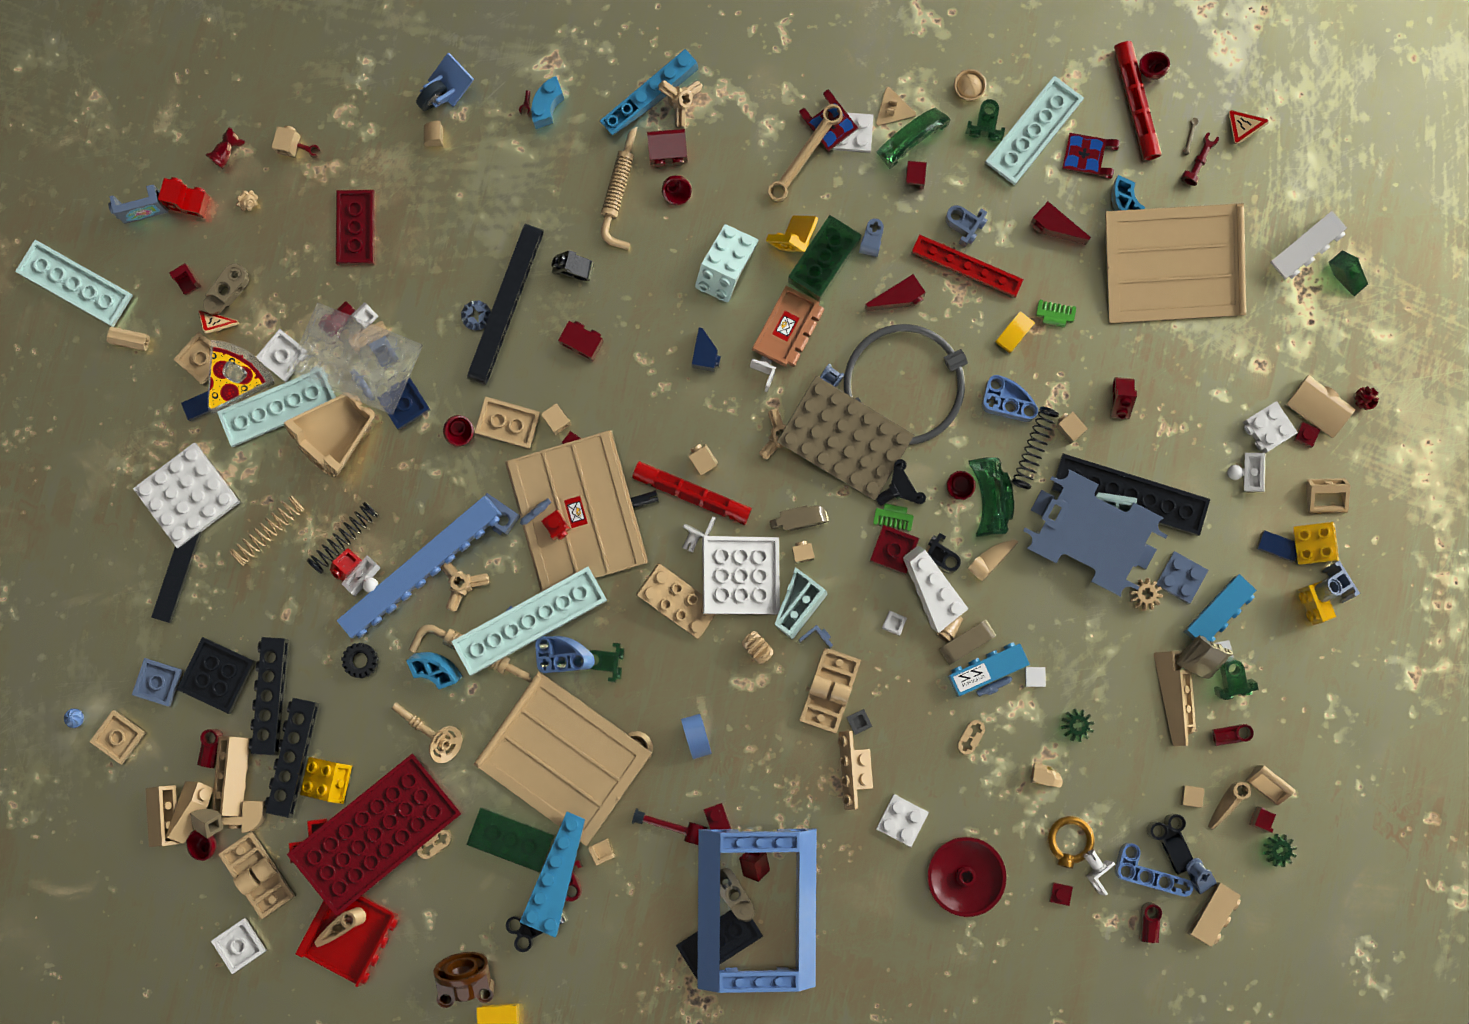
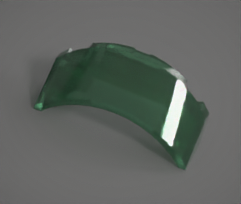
[877,108,951,169]
[969,457,1014,537]

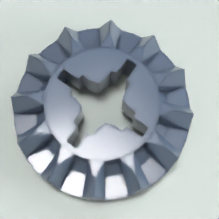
[461,300,491,330]

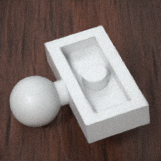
[1227,453,1265,492]
[341,555,381,596]

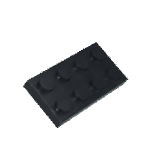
[676,910,763,979]

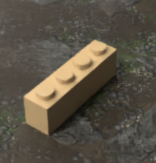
[211,736,250,817]

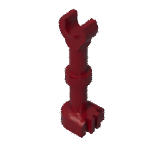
[1181,132,1219,186]

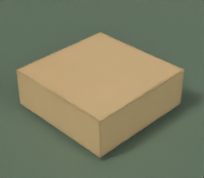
[1181,786,1204,808]

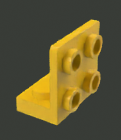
[766,215,818,252]
[1294,522,1339,565]
[1298,581,1336,625]
[300,757,352,804]

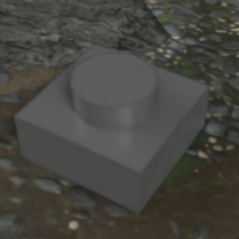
[846,709,873,735]

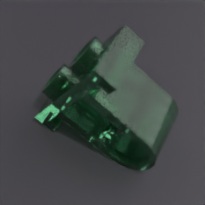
[965,99,1005,142]
[590,643,625,683]
[1214,657,1259,700]

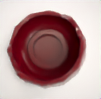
[947,471,976,500]

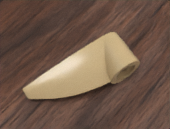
[968,539,1018,582]
[1208,782,1251,830]
[314,907,366,947]

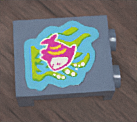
[108,184,168,224]

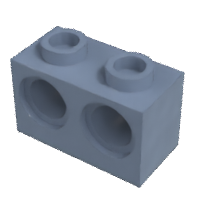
[485,493,520,535]

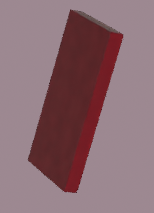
[336,190,375,265]

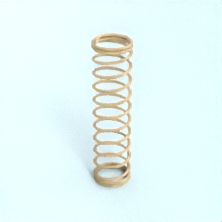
[229,496,305,566]

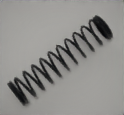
[1011,406,1059,489]
[307,502,379,574]

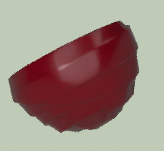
[1139,51,1170,80]
[662,175,692,205]
[443,415,474,447]
[186,830,217,861]

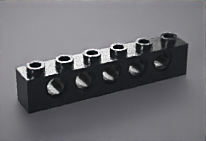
[249,637,289,756]
[264,698,319,818]

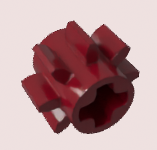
[1354,386,1380,410]

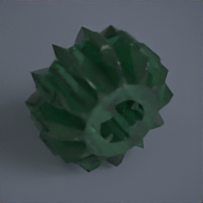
[1061,709,1094,742]
[1263,834,1297,867]

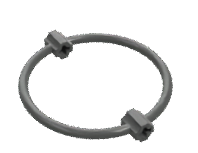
[844,324,968,445]

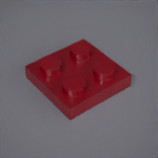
[870,525,919,575]

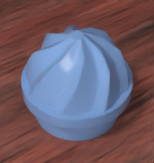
[64,709,84,728]

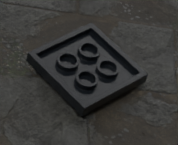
[176,637,256,714]

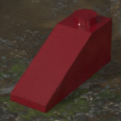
[1031,201,1091,245]
[865,274,926,311]

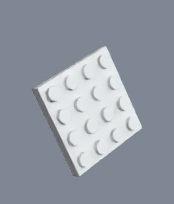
[133,442,240,548]
[702,536,780,615]

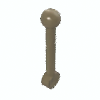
[1183,118,1199,155]

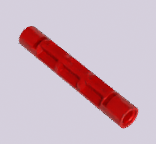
[1114,41,1162,161]
[632,461,752,525]

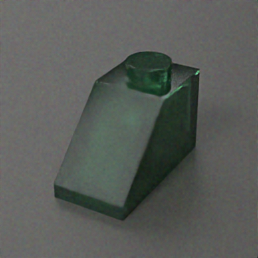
[1329,250,1368,296]

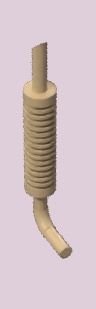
[601,127,638,250]
[408,625,532,683]

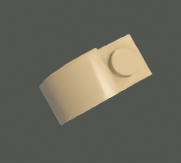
[222,801,266,833]

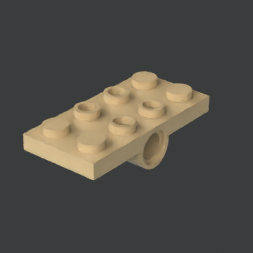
[636,563,716,639]
[800,648,861,734]
[218,832,295,919]

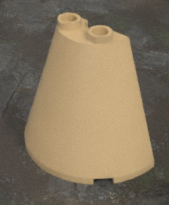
[284,392,376,477]

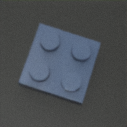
[1156,551,1208,604]
[132,658,183,707]

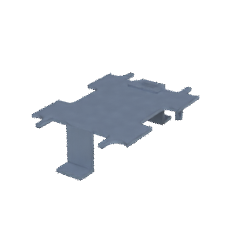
[1023,469,1168,597]

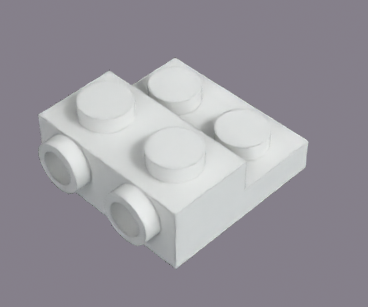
[1243,401,1298,453]

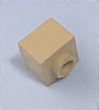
[792,541,814,564]

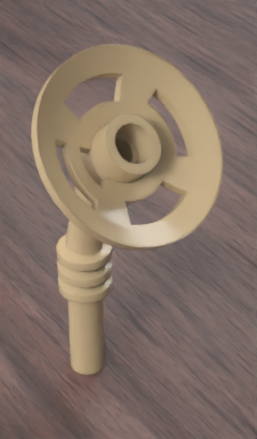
[391,703,462,763]

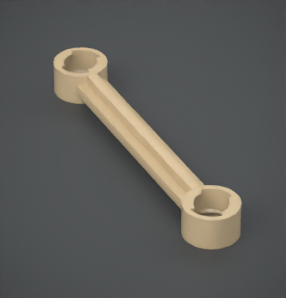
[768,104,843,202]

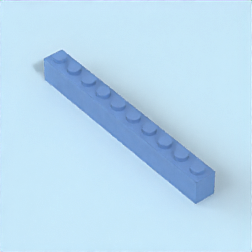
[337,496,502,639]

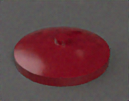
[927,837,1007,917]

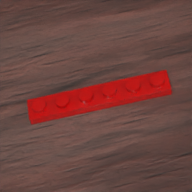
[911,234,1024,298]

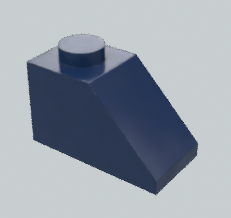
[692,327,721,372]

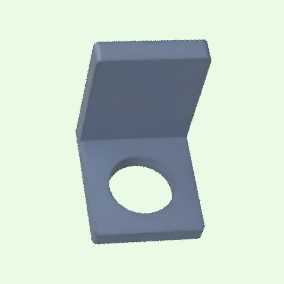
[798,625,833,649]

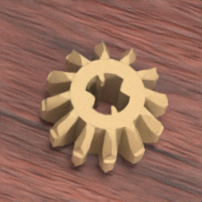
[1129,578,1163,611]
[742,631,773,664]

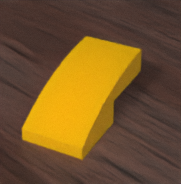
[995,311,1035,354]

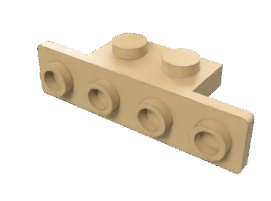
[838,731,873,810]

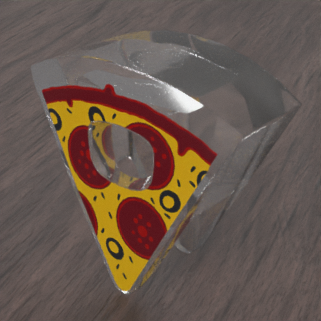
[207,340,275,413]

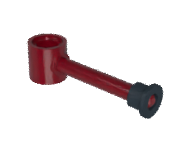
[632,808,708,845]

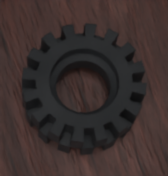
[341,643,379,678]

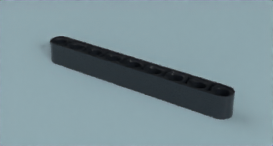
[467,223,544,385]

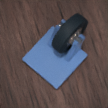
[416,53,474,111]

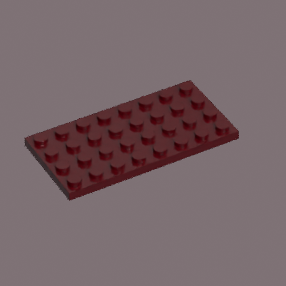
[287,753,461,916]

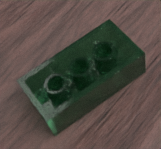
[788,215,862,302]
[466,807,556,873]

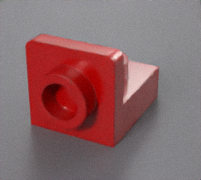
[541,510,571,540]
[330,548,362,582]

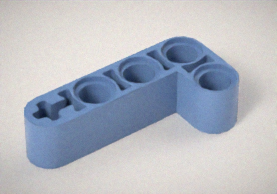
[1115,843,1193,897]

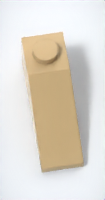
[166,781,214,844]

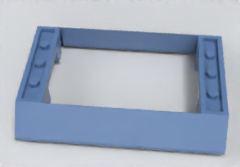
[697,828,817,993]

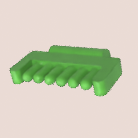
[1036,300,1076,327]
[873,503,914,531]

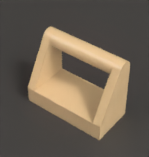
[1306,478,1350,514]
[1246,765,1295,805]

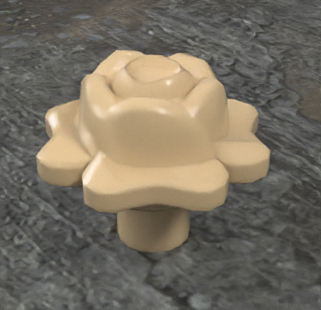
[236,190,258,211]

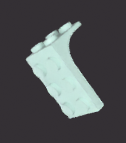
[695,224,759,302]

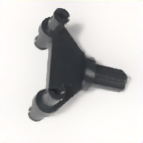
[876,459,927,506]

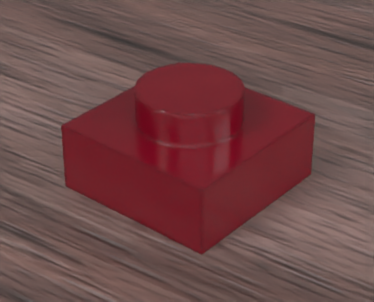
[1294,422,1320,448]
[1049,882,1073,906]

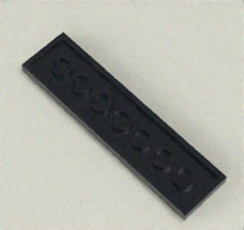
[1051,453,1210,536]

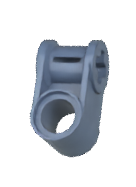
[859,219,884,257]
[820,363,845,387]
[1186,858,1217,895]

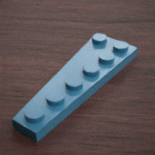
[520,812,585,938]

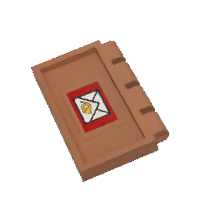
[752,286,825,367]

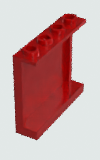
[295,896,398,987]

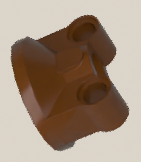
[433,952,495,1008]

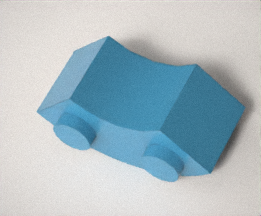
[531,76,564,129]
[1111,175,1145,211]
[406,652,462,689]

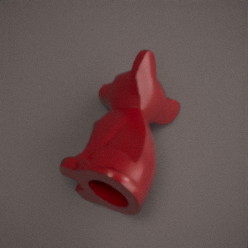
[206,127,245,169]

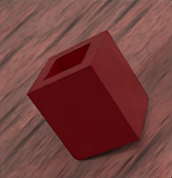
[906,161,927,189]
[169,263,201,295]
[1249,807,1276,833]
[739,852,770,882]

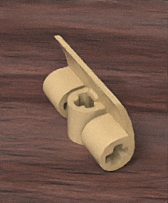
[1287,375,1355,438]

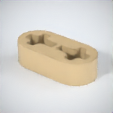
[957,720,985,755]
[417,830,452,859]

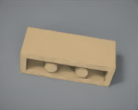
[146,785,179,847]
[1187,882,1241,947]

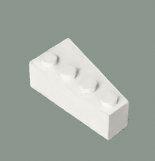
[1270,211,1347,280]
[903,546,968,633]

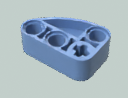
[982,375,1038,422]
[535,636,595,673]
[681,714,712,759]

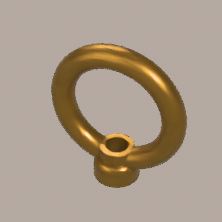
[1048,816,1094,869]

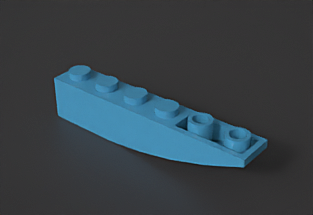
[600,49,698,135]

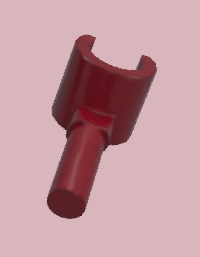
[519,90,531,116]
[297,143,320,158]

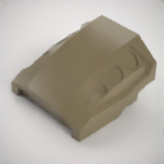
[1176,635,1233,679]

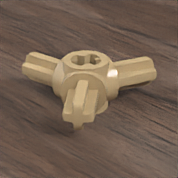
[658,80,702,127]
[759,409,786,460]
[440,562,489,612]

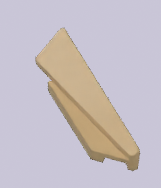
[1154,651,1196,746]

